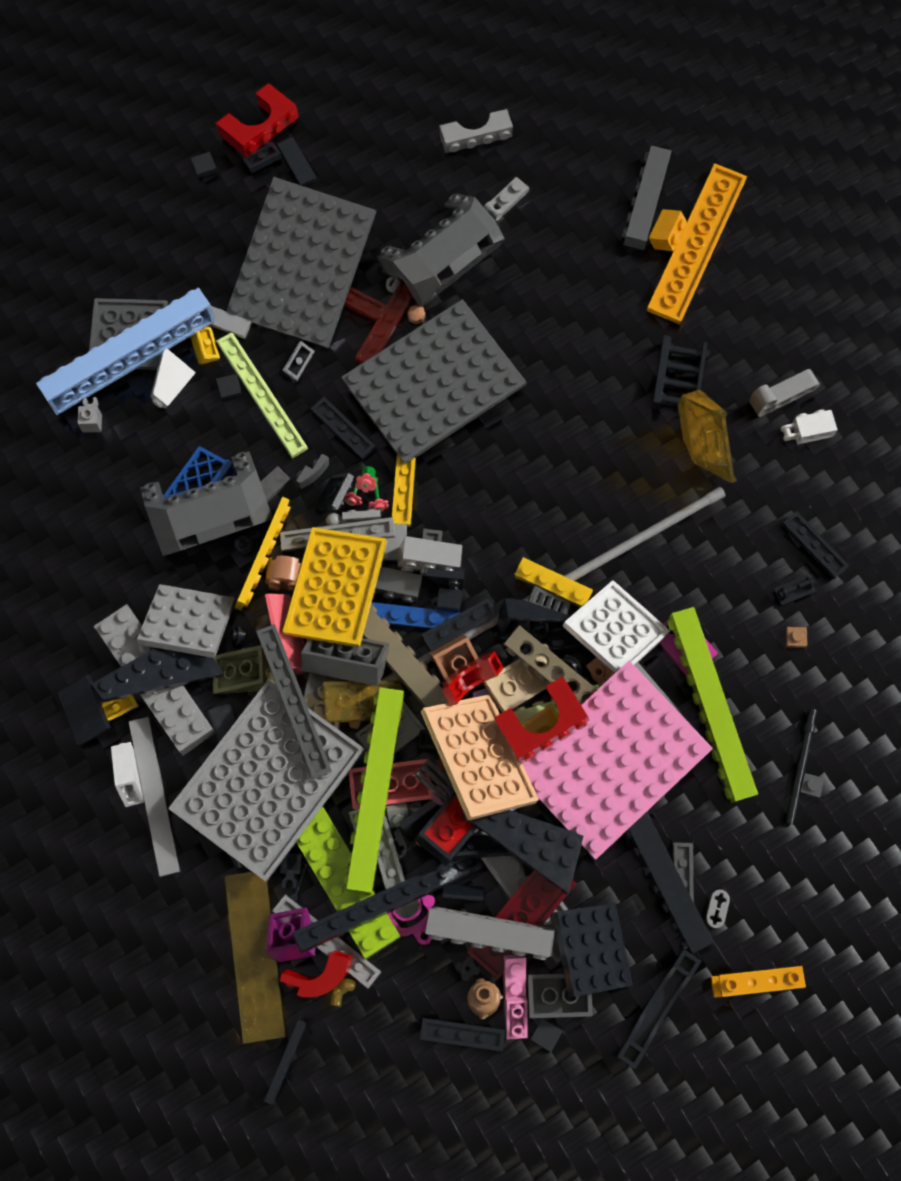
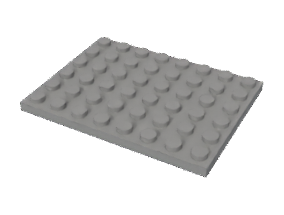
[168,679,365,882]

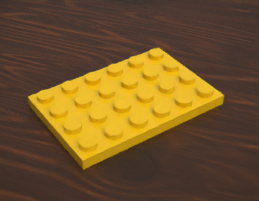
[283,527,387,648]

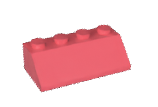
[265,594,307,675]
[349,759,433,809]

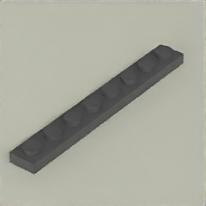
[256,624,332,779]

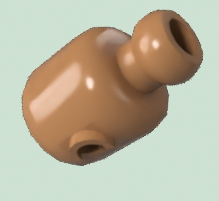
[467,979,503,1019]

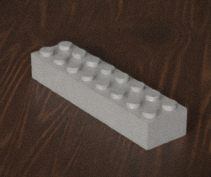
[94,604,215,756]

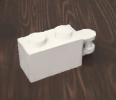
[780,410,837,444]

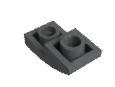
[296,454,329,489]

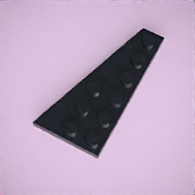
[91,648,224,703]
[461,810,584,895]

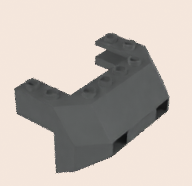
[376,194,505,307]
[140,452,273,556]

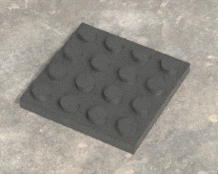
[89,298,168,370]

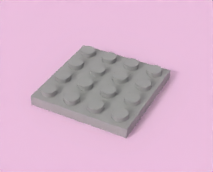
[137,584,235,658]

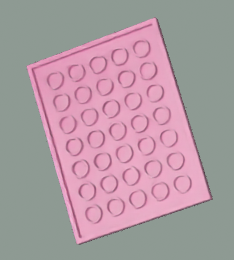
[522,661,713,859]

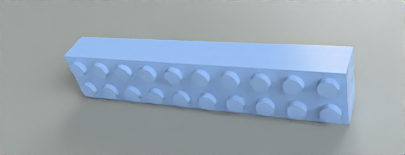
[36,288,215,415]

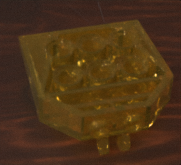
[678,390,736,483]

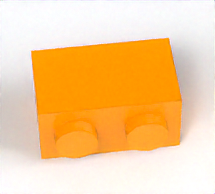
[649,209,687,251]

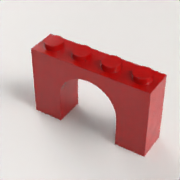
[216,83,299,158]
[494,676,589,762]

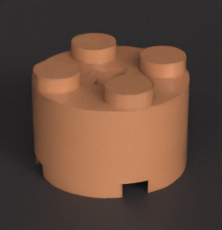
[265,556,302,593]

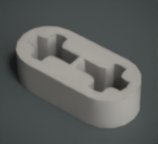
[705,890,730,929]

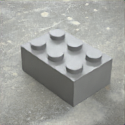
[396,536,462,576]

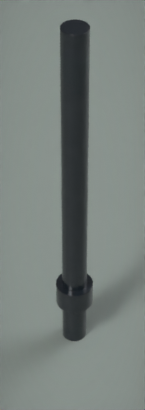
[785,709,817,825]

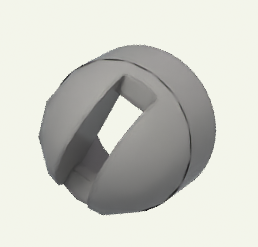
[386,276,400,293]

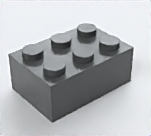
[527,974,593,1018]

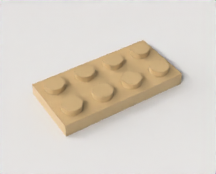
[482,643,562,713]

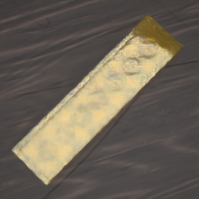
[225,872,286,1044]

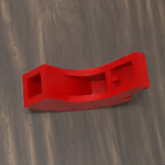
[442,651,504,706]
[280,950,354,997]

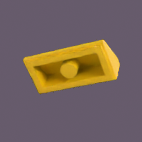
[190,326,220,364]
[101,695,138,721]

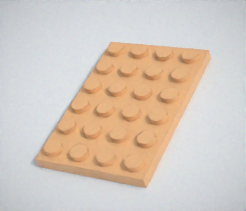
[421,694,539,821]

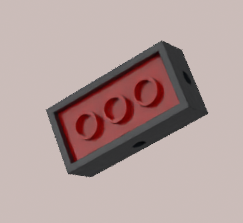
[415,791,477,866]

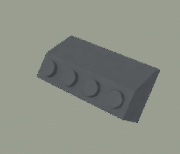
[301,638,389,686]

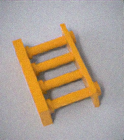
[710,966,806,998]

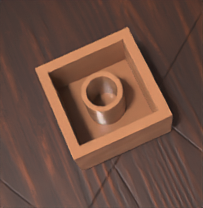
[429,634,478,681]

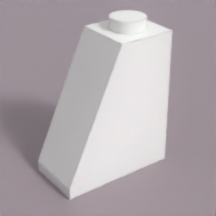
[151,348,195,408]
[111,742,145,807]

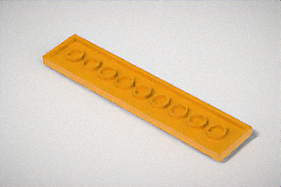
[647,163,747,325]

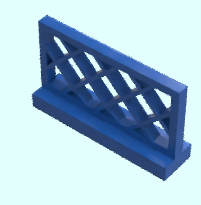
[164,446,236,499]

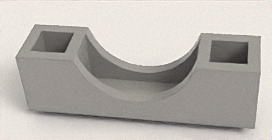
[440,109,513,153]

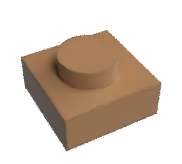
[786,627,807,648]

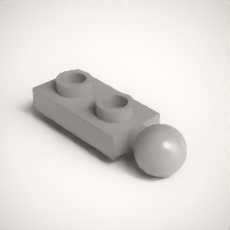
[326,509,381,526]

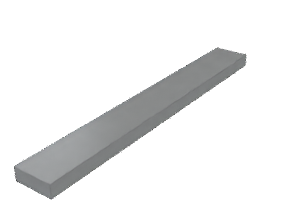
[129,717,180,877]

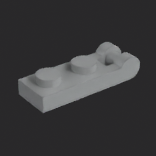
[484,177,529,221]

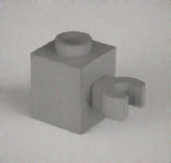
[78,397,102,433]

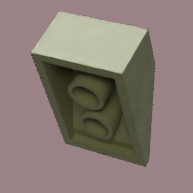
[213,645,276,694]

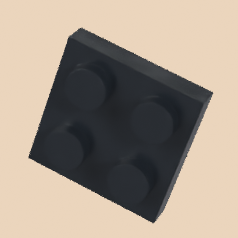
[315,473,354,511]

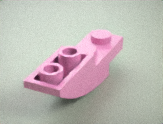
[503,955,527,1039]

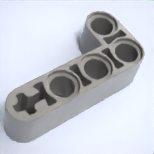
[749,369,820,417]

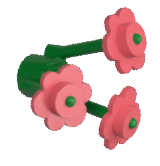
[343,466,389,512]

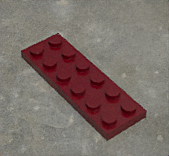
[467,871,577,979]

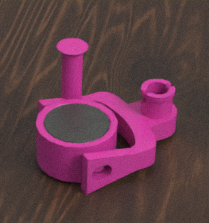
[387,895,435,945]

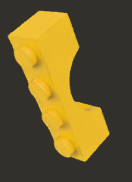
[515,557,593,608]

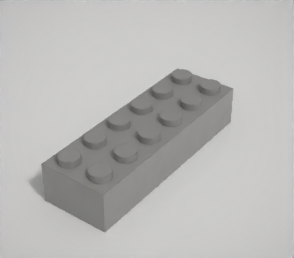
[425,907,556,960]

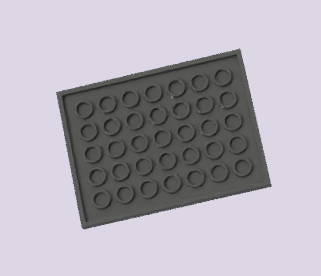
[226,177,376,349]
[342,299,527,465]

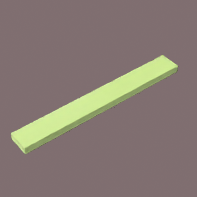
[216,332,308,458]

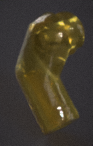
[331,978,355,1006]

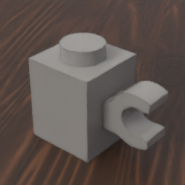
[386,801,421,828]

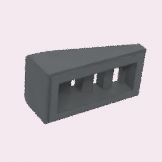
[528,586,571,614]

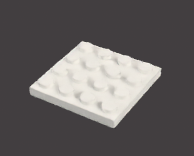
[563,581,670,673]

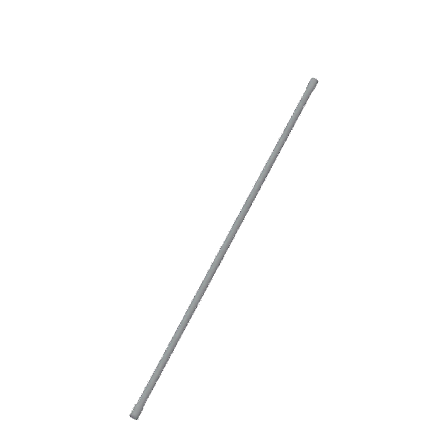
[342,487,725,712]

